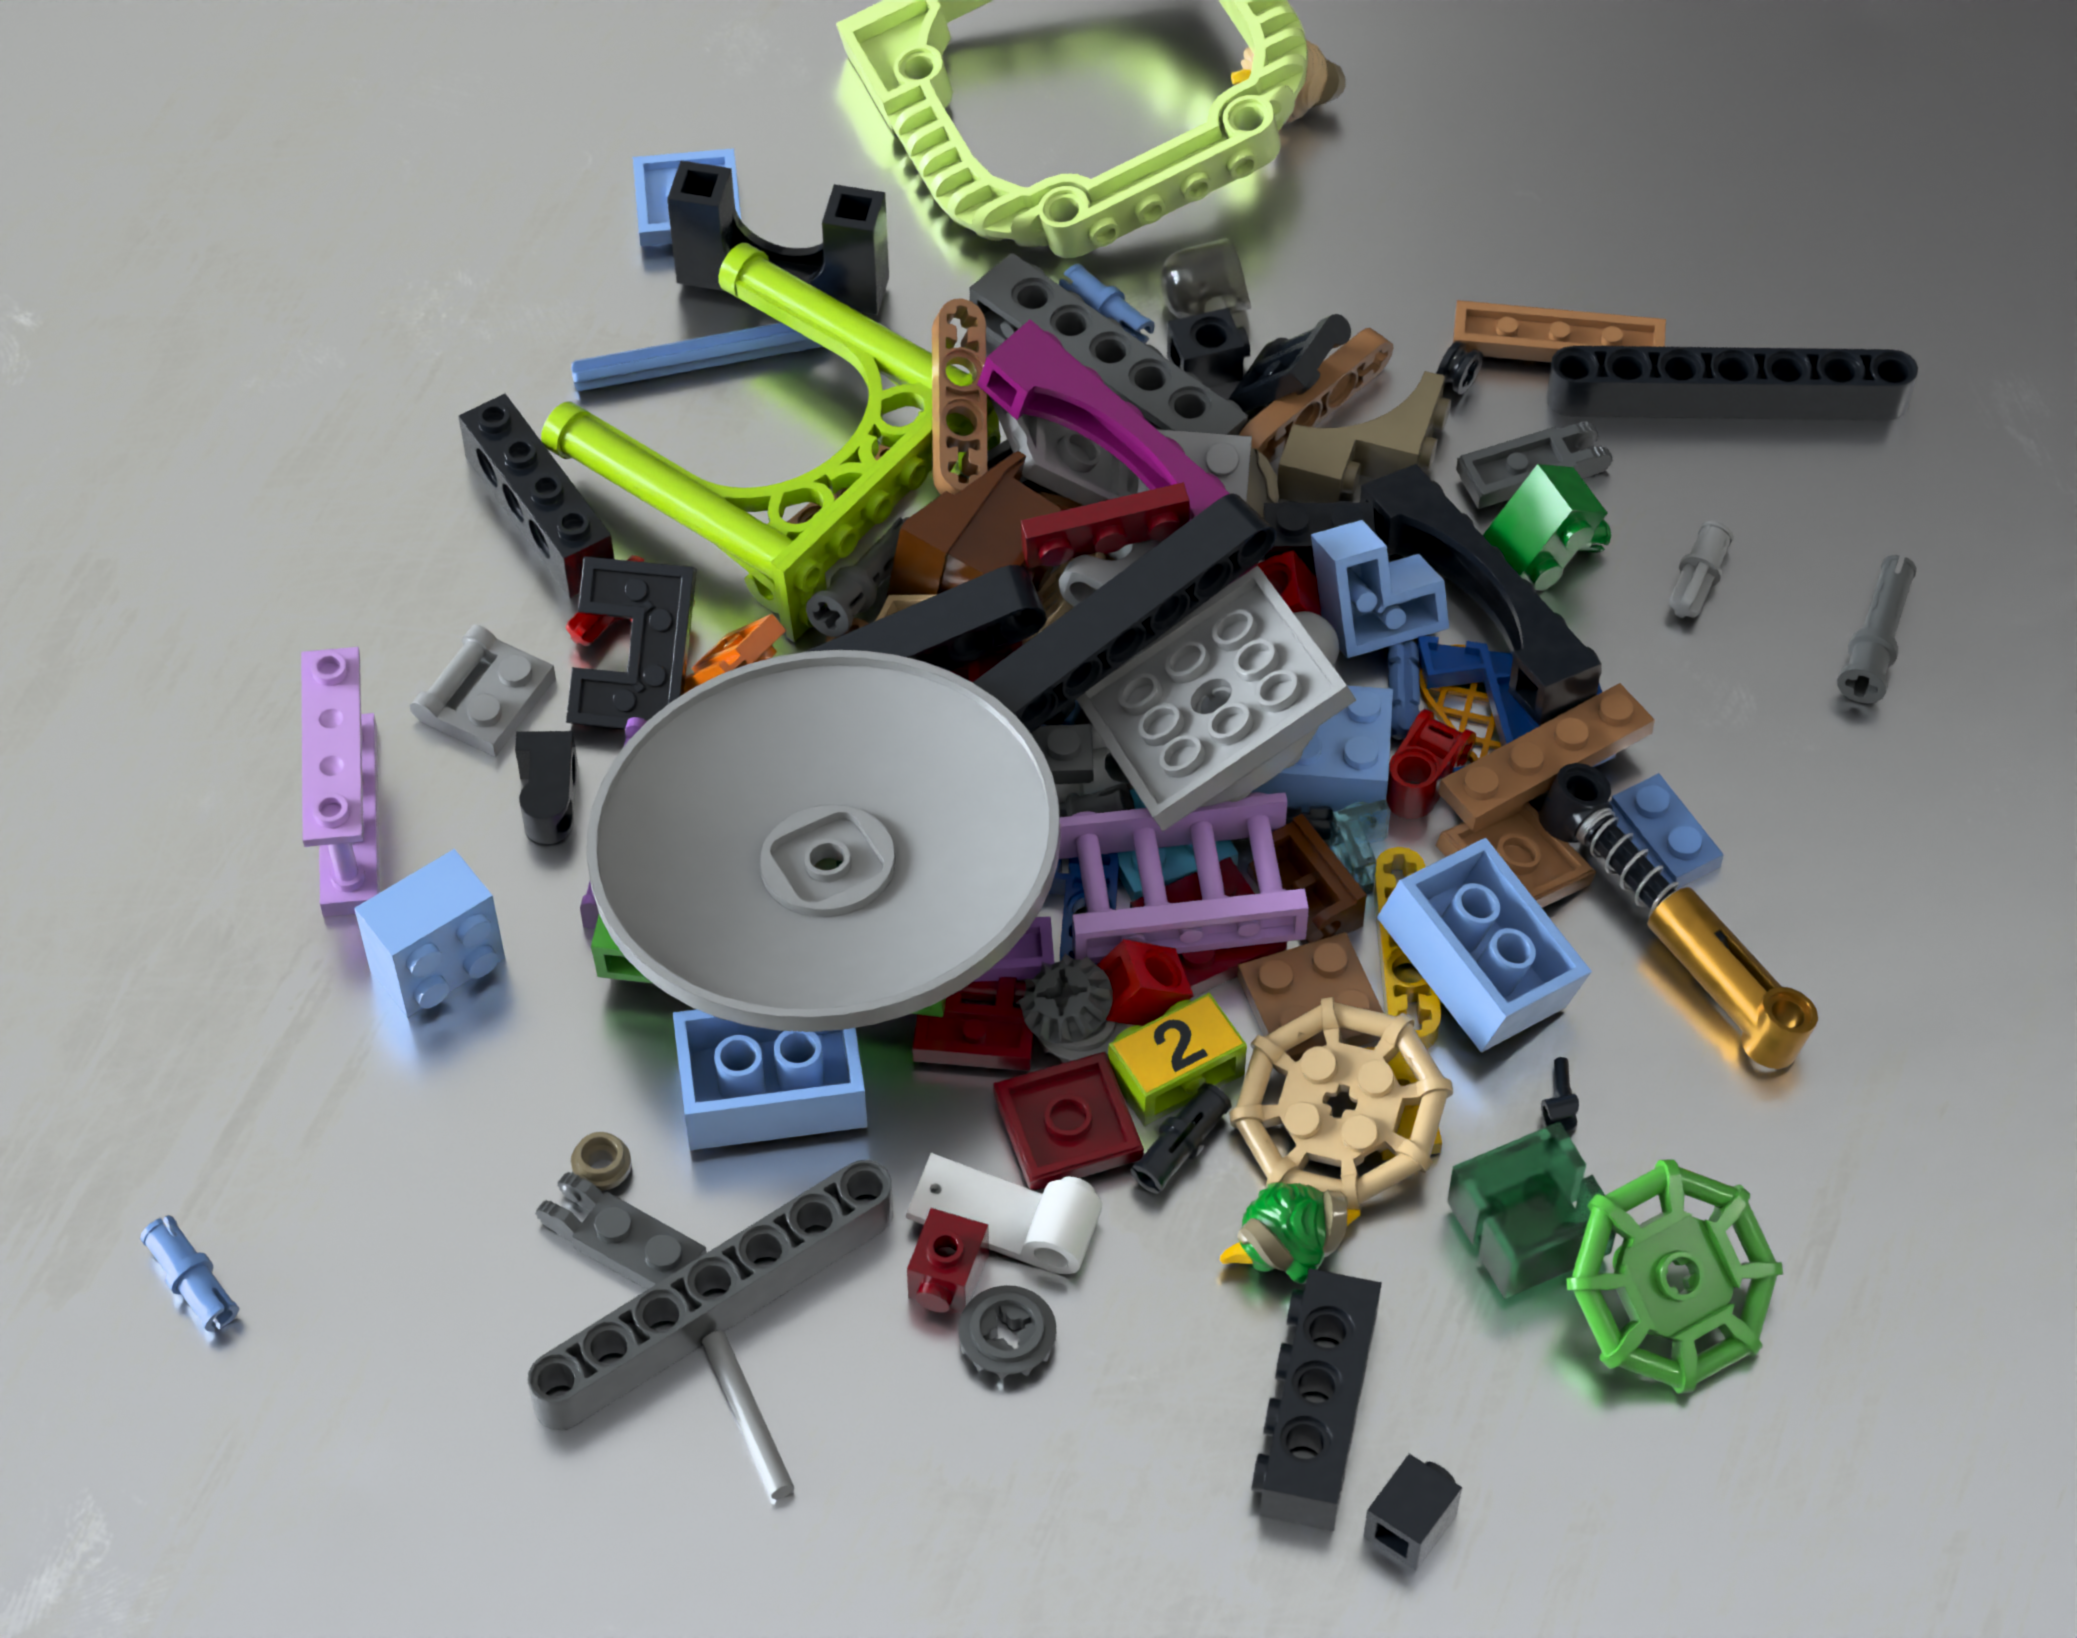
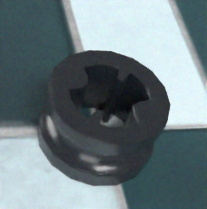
[1436,341,1483,394]

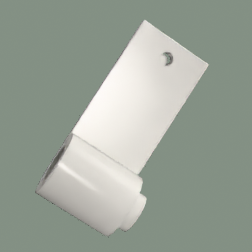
[905,1153,1102,1274]

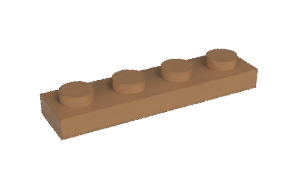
[1453,300,1666,362]
[1439,683,1655,831]

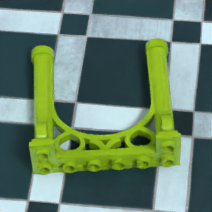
[541,243,1001,642]

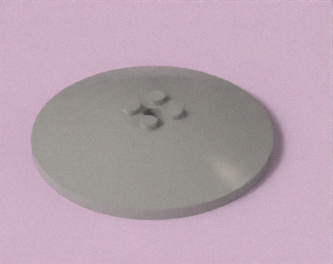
[586,650,1061,1032]

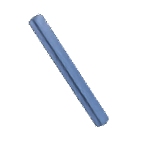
[571,323,823,392]

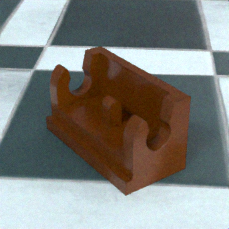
[1247,814,1367,945]

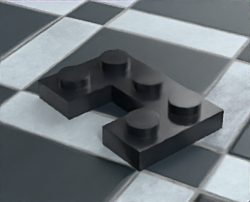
[566,557,697,730]

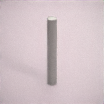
[702,1331,794,1499]

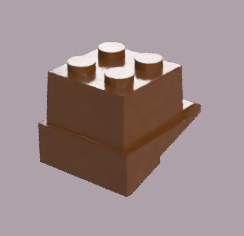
[886,451,1061,598]

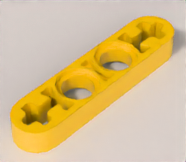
[1373,847,1441,1049]

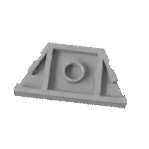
[989,396,1139,506]

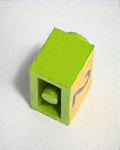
[1108,992,1247,1126]

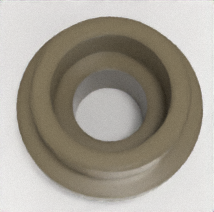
[571,1132,631,1191]

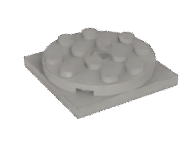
[1076,566,1357,831]

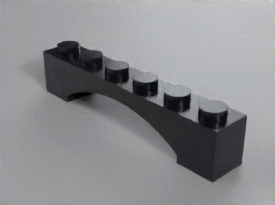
[1360,464,1602,726]

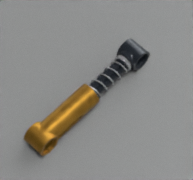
[1538,763,1818,1069]

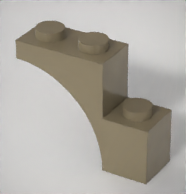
[1277,371,1451,503]

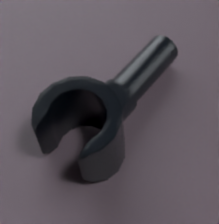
[1541,1057,1579,1134]

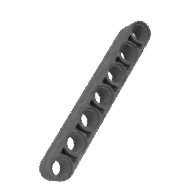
[528,1160,893,1430]

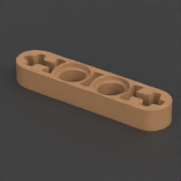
[932,298,988,495]
[1239,327,1394,463]

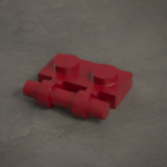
[912,977,1035,1071]

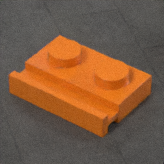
[684,614,787,694]

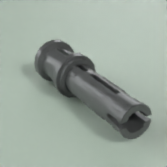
[806,517,910,637]
[1837,555,1917,703]

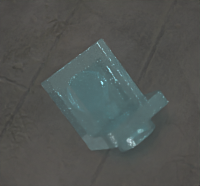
[1328,800,1391,895]

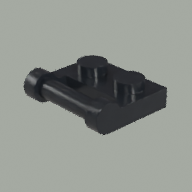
[1228,314,1351,413]

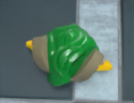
[1220,1182,1360,1284]

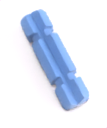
[1388,640,1420,740]

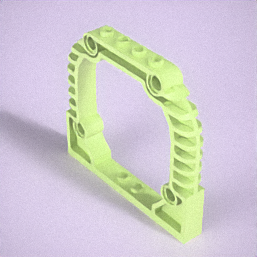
[836,0,1308,258]

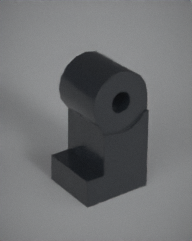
[515,731,578,844]

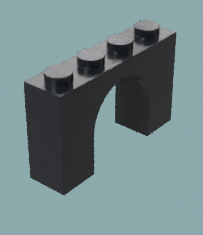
[667,160,889,315]

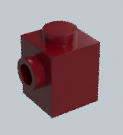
[907,1208,989,1314]

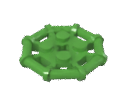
[1566,1159,1783,1393]

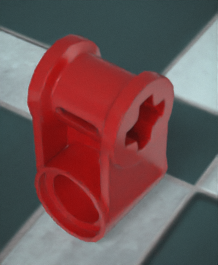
[1386,708,1476,819]

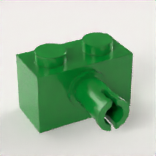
[1483,464,1611,591]

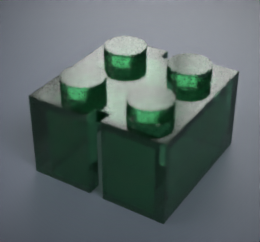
[1447,1122,1616,1299]

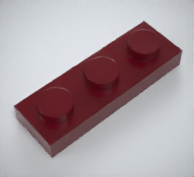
[1021,482,1190,569]

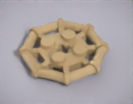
[1229,997,1453,1210]

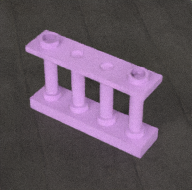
[301,647,380,917]
[1059,792,1309,963]

